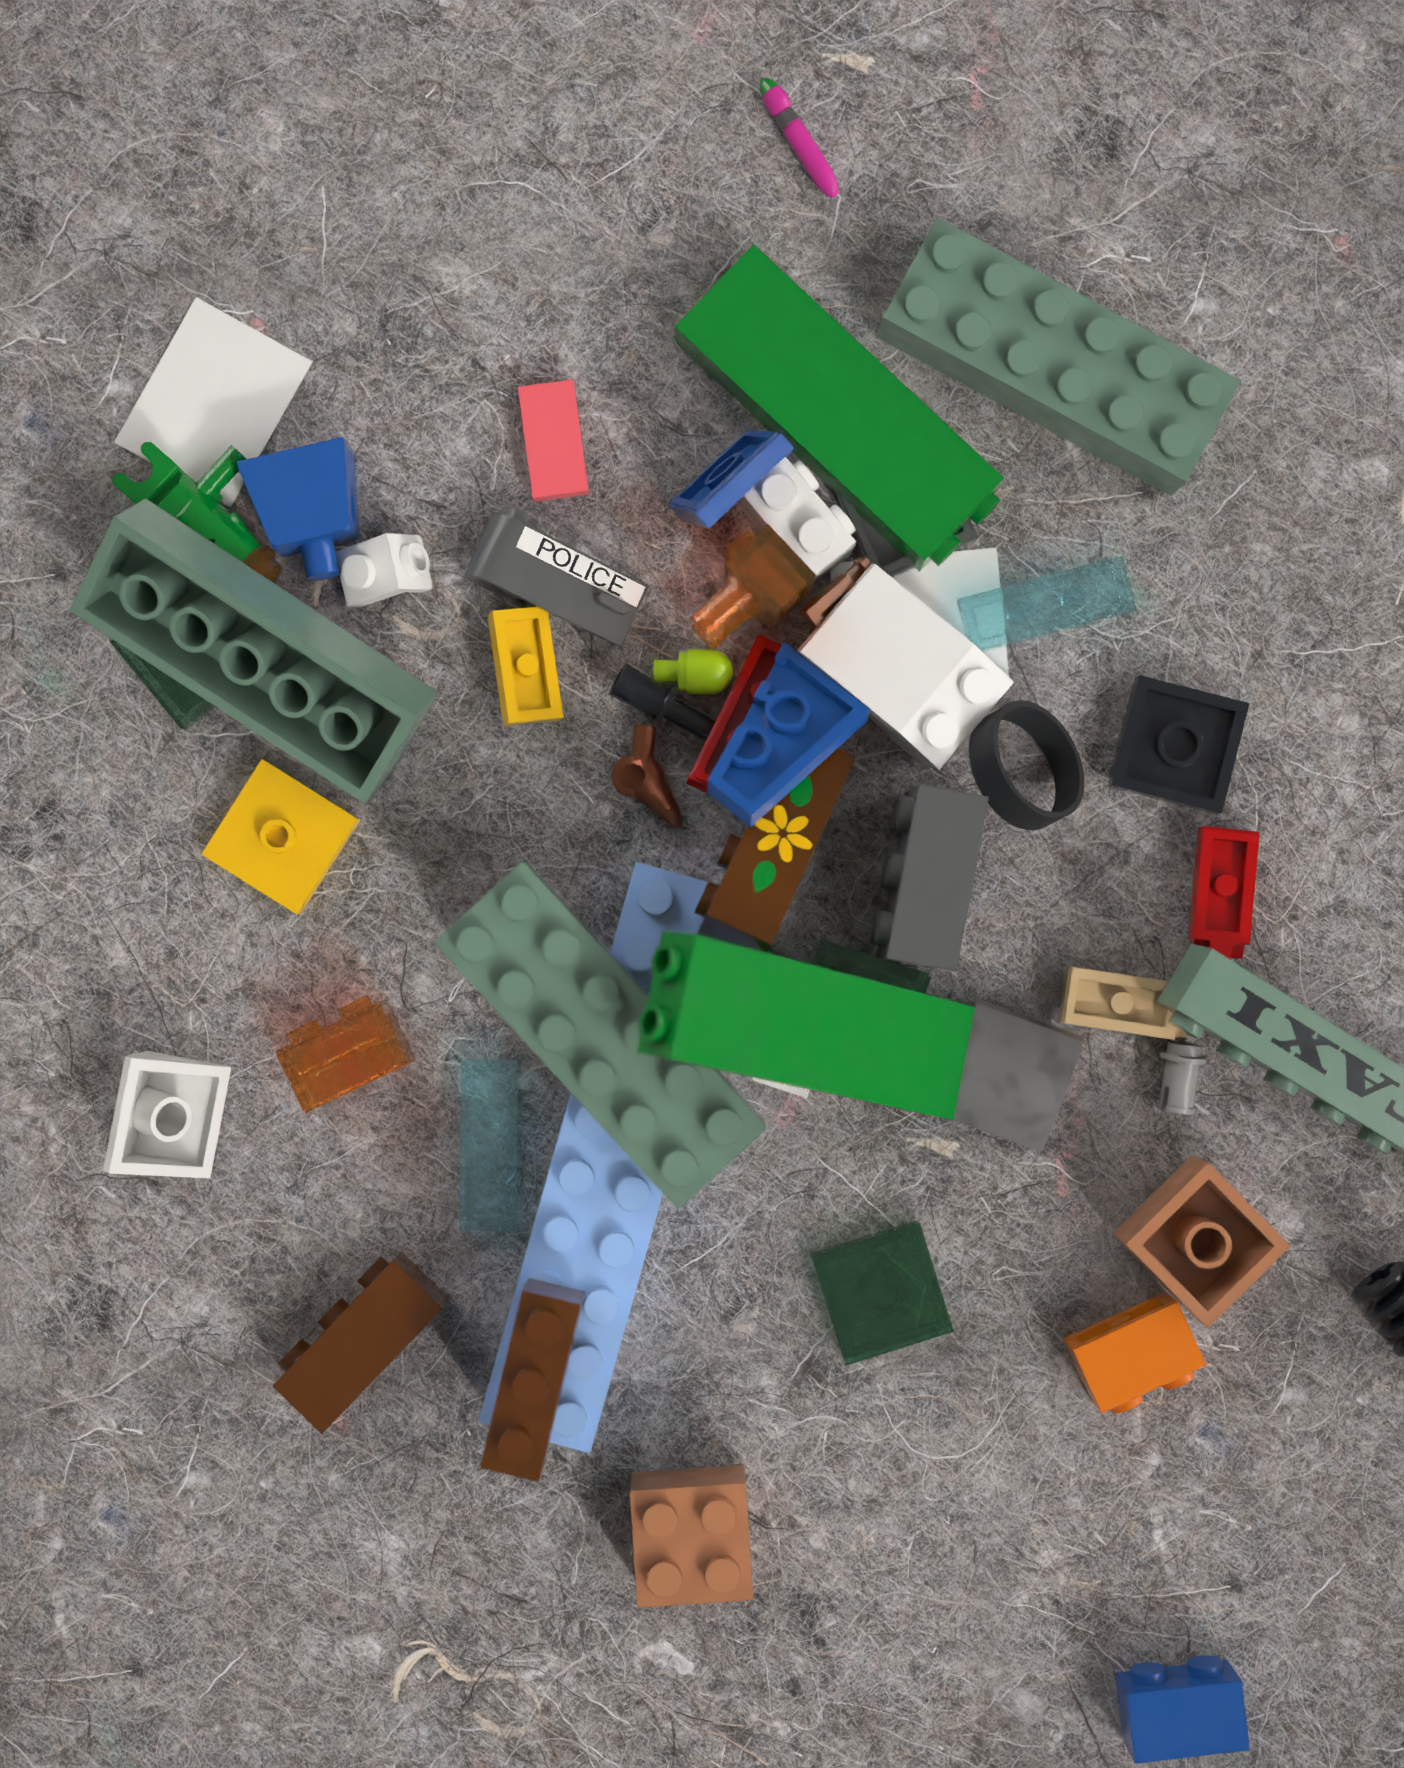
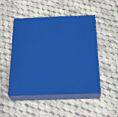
[669,429,794,529]

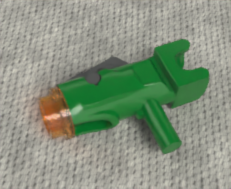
[112,442,282,583]

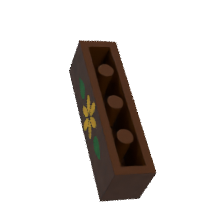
[694,748,856,953]

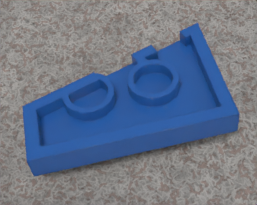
[707,642,870,828]

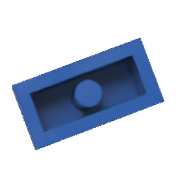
[1115,1655,1250,1764]

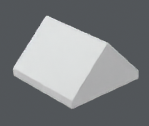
[103,1051,231,1178]

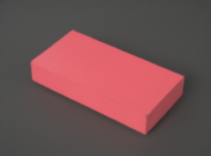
[518,379,590,502]

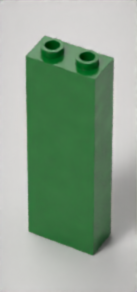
[675,244,1004,572]
[637,931,975,1120]

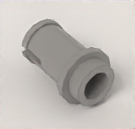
[1157,1041,1207,1115]

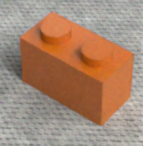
[1063,1292,1207,1414]

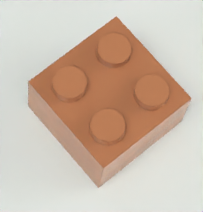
[1112,1155,1291,1328]
[630,1465,754,1608]

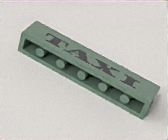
[1156,944,1404,1167]

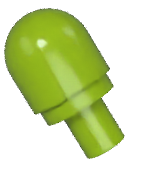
[653,649,733,695]

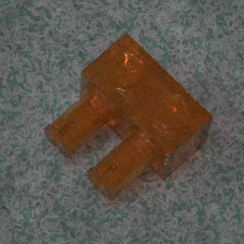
[691,524,816,649]

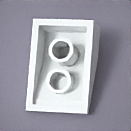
[797,564,1014,770]

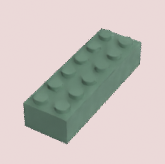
[877,217,1241,496]
[69,499,439,804]
[433,861,767,1210]

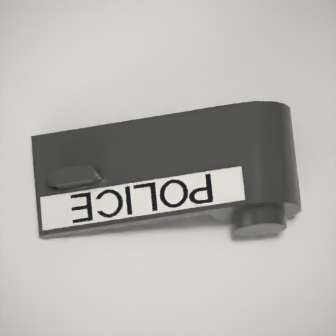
[464,507,649,647]

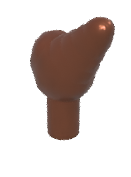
[611,724,683,828]

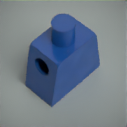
[237,437,359,581]

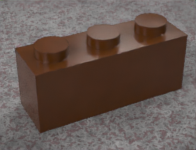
[272,1252,449,1434]
[480,1278,585,1482]

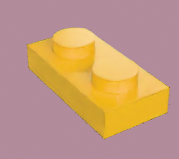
[487,607,563,727]

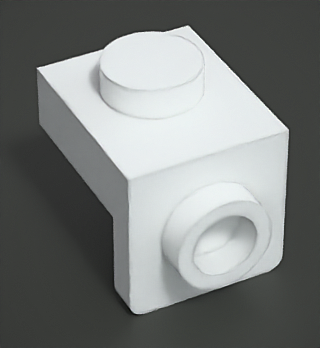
[336,533,433,607]

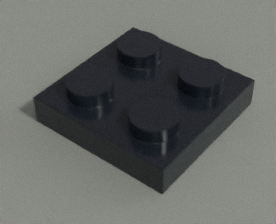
[1107,675,1250,814]

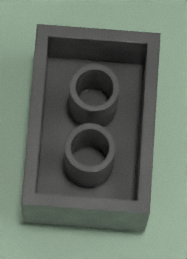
[870,784,989,972]

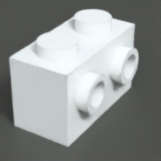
[737,457,856,589]

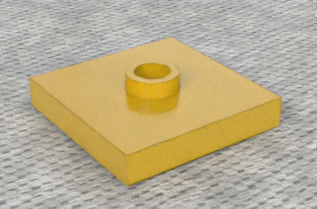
[201,759,360,915]

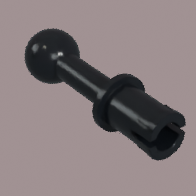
[608,663,716,741]

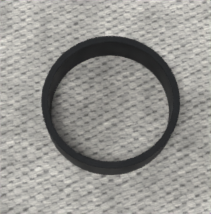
[969,700,1084,831]

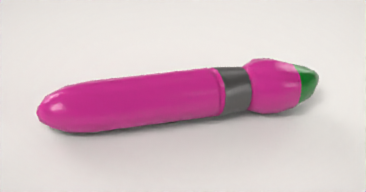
[760,78,839,197]

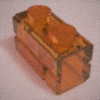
[276,995,416,1113]

